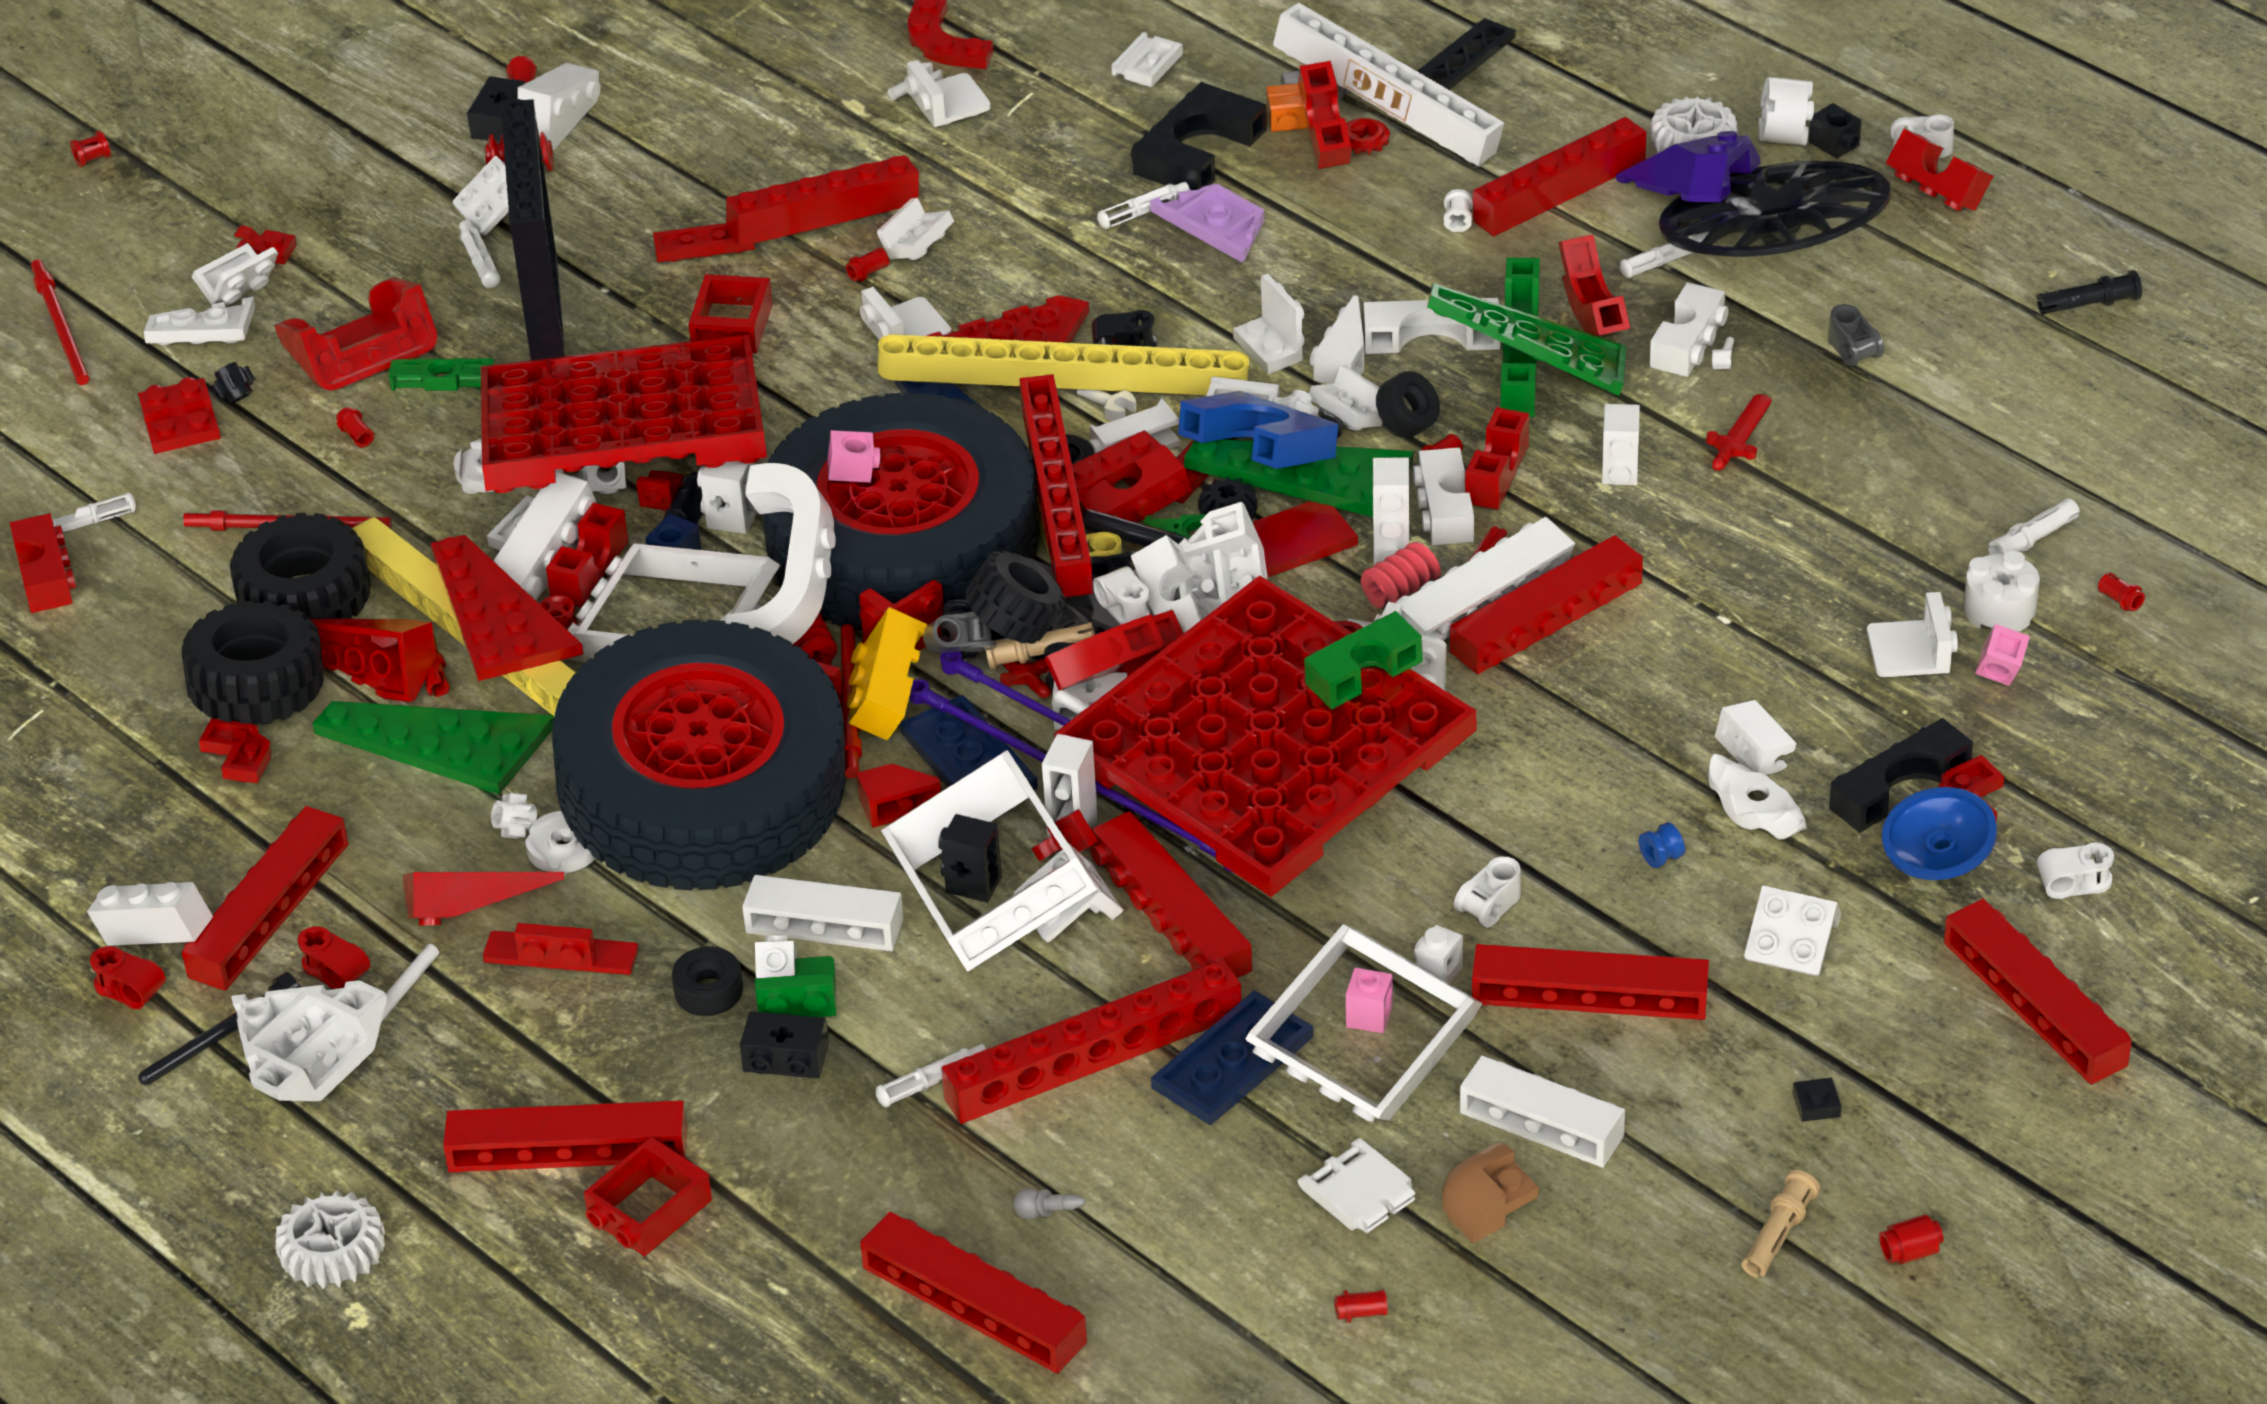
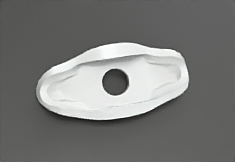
[1708,754,1807,840]

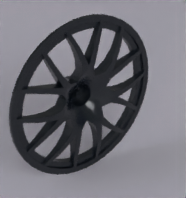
[1659,161,1891,257]

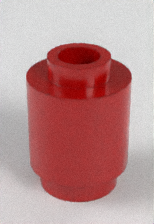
[1879,1214,1944,1265]

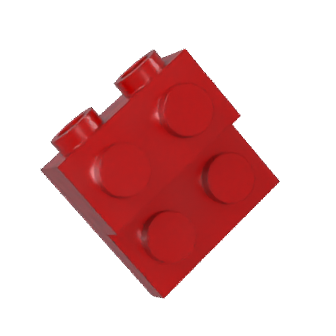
[138,377,221,454]

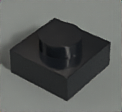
[1793,1077,1841,1122]

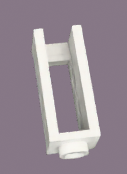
[1088,397,1180,454]

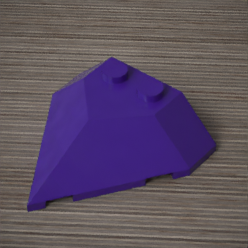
[1616,131,1761,202]

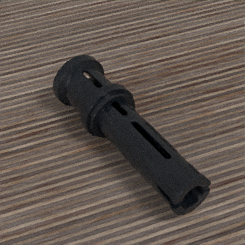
[2037,270,2142,315]

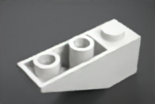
[1310,295,1365,384]

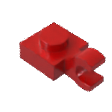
[234,226,297,265]
[1031,809,1098,861]

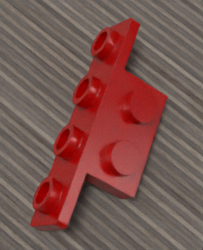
[483,923,639,975]

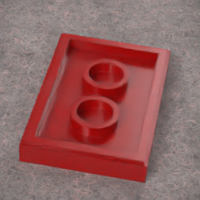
[1252,501,1358,578]

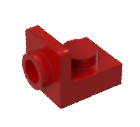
[636,470,684,510]

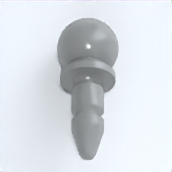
[1013,1188,1086,1220]

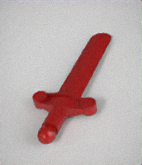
[1706,394,1772,471]
[1000,659,1051,699]

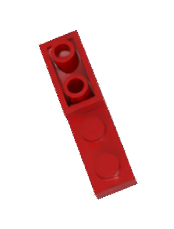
[1044,609,1184,691]

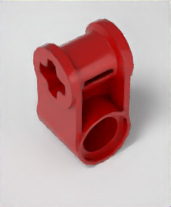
[297,926,371,989]
[90,946,166,1010]

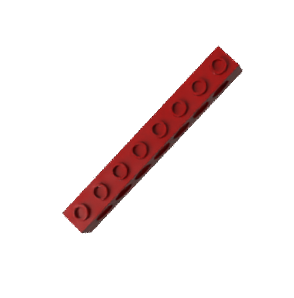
[1019,374,1093,597]
[941,959,1241,1124]

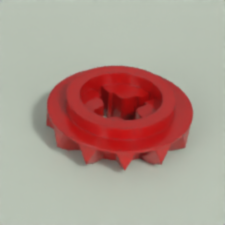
[1346,118,1390,155]

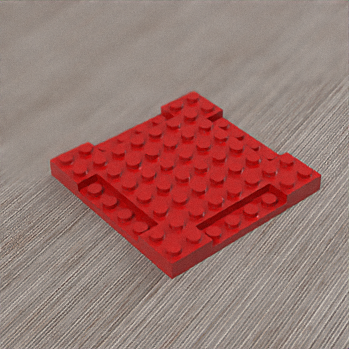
[481,334,767,493]
[1054,575,1477,897]

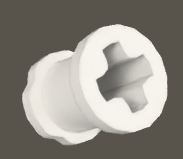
[1443,189,1473,232]

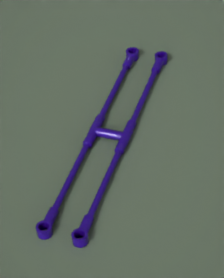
[909,652,1232,872]

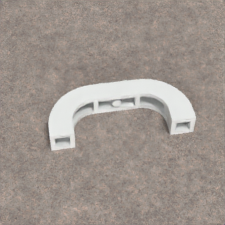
[726,463,836,644]

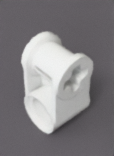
[1890,114,1954,158]
[1093,566,1150,625]
[2037,843,2114,899]
[1454,857,1521,928]

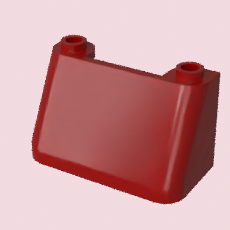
[274,277,437,391]

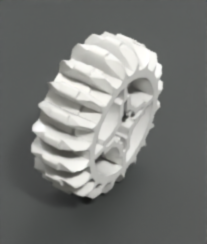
[1650,96,1738,153]
[275,1190,385,1289]

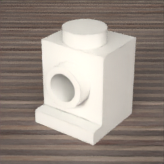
[1414,925,1463,984]

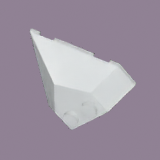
[1174,502,1268,614]
[231,980,388,1101]

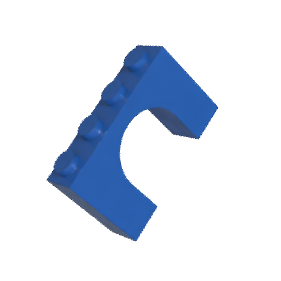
[1178,391,1338,469]

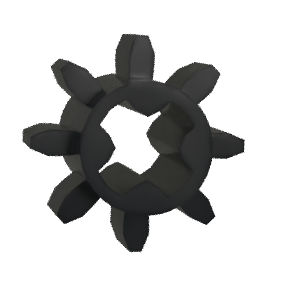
[211,362,256,404]

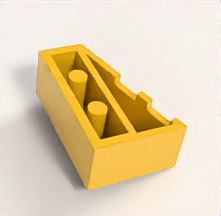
[847,607,927,741]

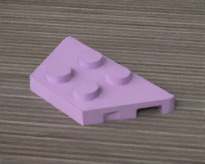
[1150,184,1265,263]

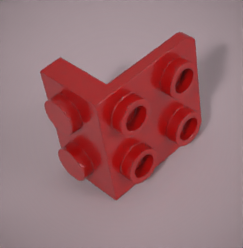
[859,580,944,651]

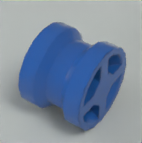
[1638,822,1685,868]

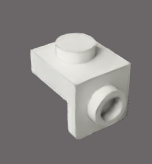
[755,935,798,978]

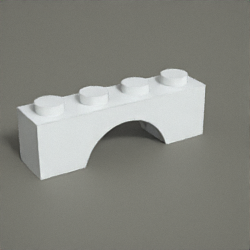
[1364,298,1500,354]

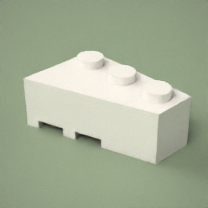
[517,63,601,151]

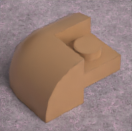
[1442,1142,1538,1244]

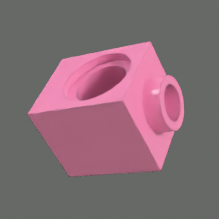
[827,430,880,482]
[1975,624,2030,686]
[1346,968,1393,1034]

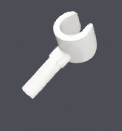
[1712,337,1734,370]

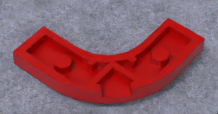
[907,0,994,69]

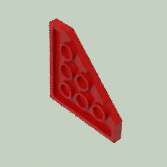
[927,295,1090,388]

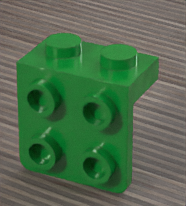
[755,956,837,1017]

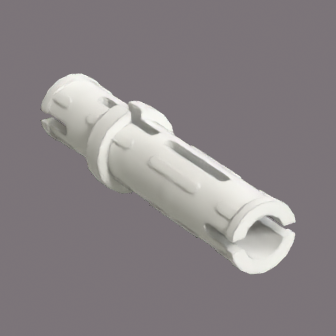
[1988,498,2080,555]

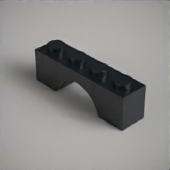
[1829,718,1973,833]

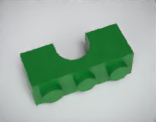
[1304,611,1423,710]

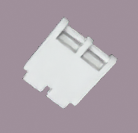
[1298,1138,1415,1233]

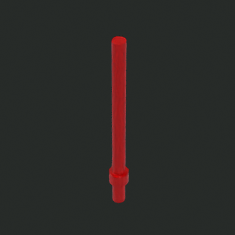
[31,259,90,385]
[183,510,392,531]
[840,624,862,779]

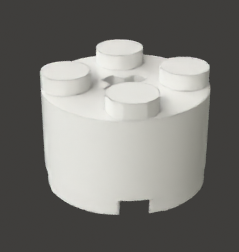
[1758,77,1814,146]
[1964,550,2040,632]

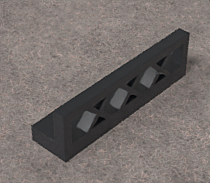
[1417,18,1515,90]

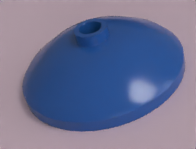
[1882,787,1997,880]

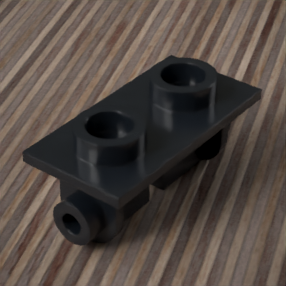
[662,472,703,524]

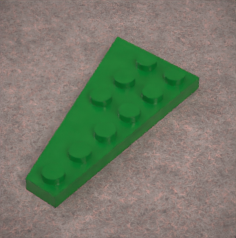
[1427,283,1626,396]
[1184,439,1414,517]
[312,701,554,795]

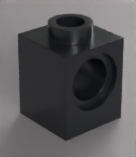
[1809,103,1861,159]

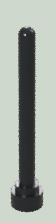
[138,972,300,1085]

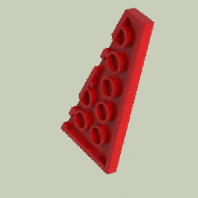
[431,534,584,681]

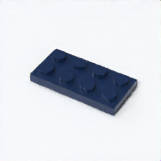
[900,695,1038,790]
[1151,990,1314,1126]

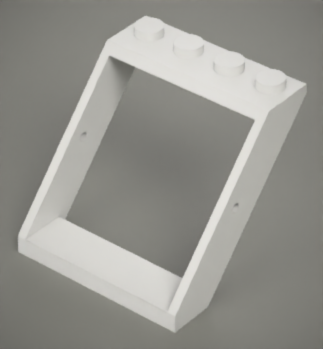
[564,544,780,662]
[881,750,1097,972]
[1245,924,1482,1123]

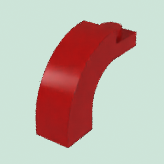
[1558,234,1630,336]

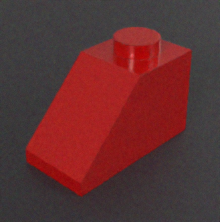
[856,763,941,828]

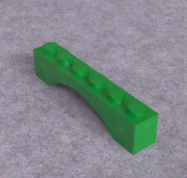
[1500,257,1540,417]

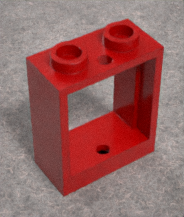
[688,274,773,354]
[583,1136,712,1257]

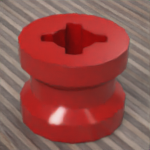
[540,594,577,629]

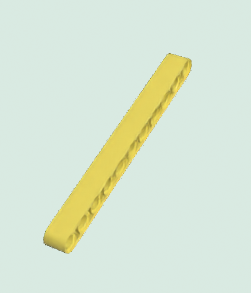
[877,334,1249,395]
[352,517,575,716]

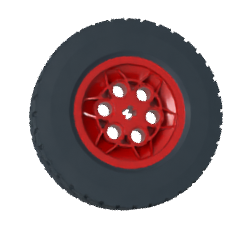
[762,393,1040,631]
[552,620,846,890]

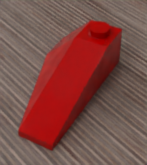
[310,619,436,702]
[403,872,564,926]

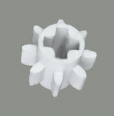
[491,793,537,839]

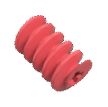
[1360,542,1441,609]

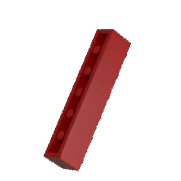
[1473,116,1647,237]
[726,155,919,247]
[1450,535,1643,675]
[181,806,349,991]
[1090,811,1252,978]
[1944,898,2132,1085]
[1472,944,1709,1020]
[443,1100,688,1172]
[860,1211,1087,1374]

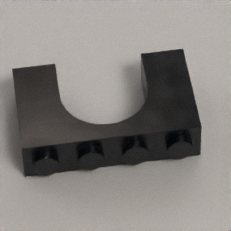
[1130,82,1267,190]

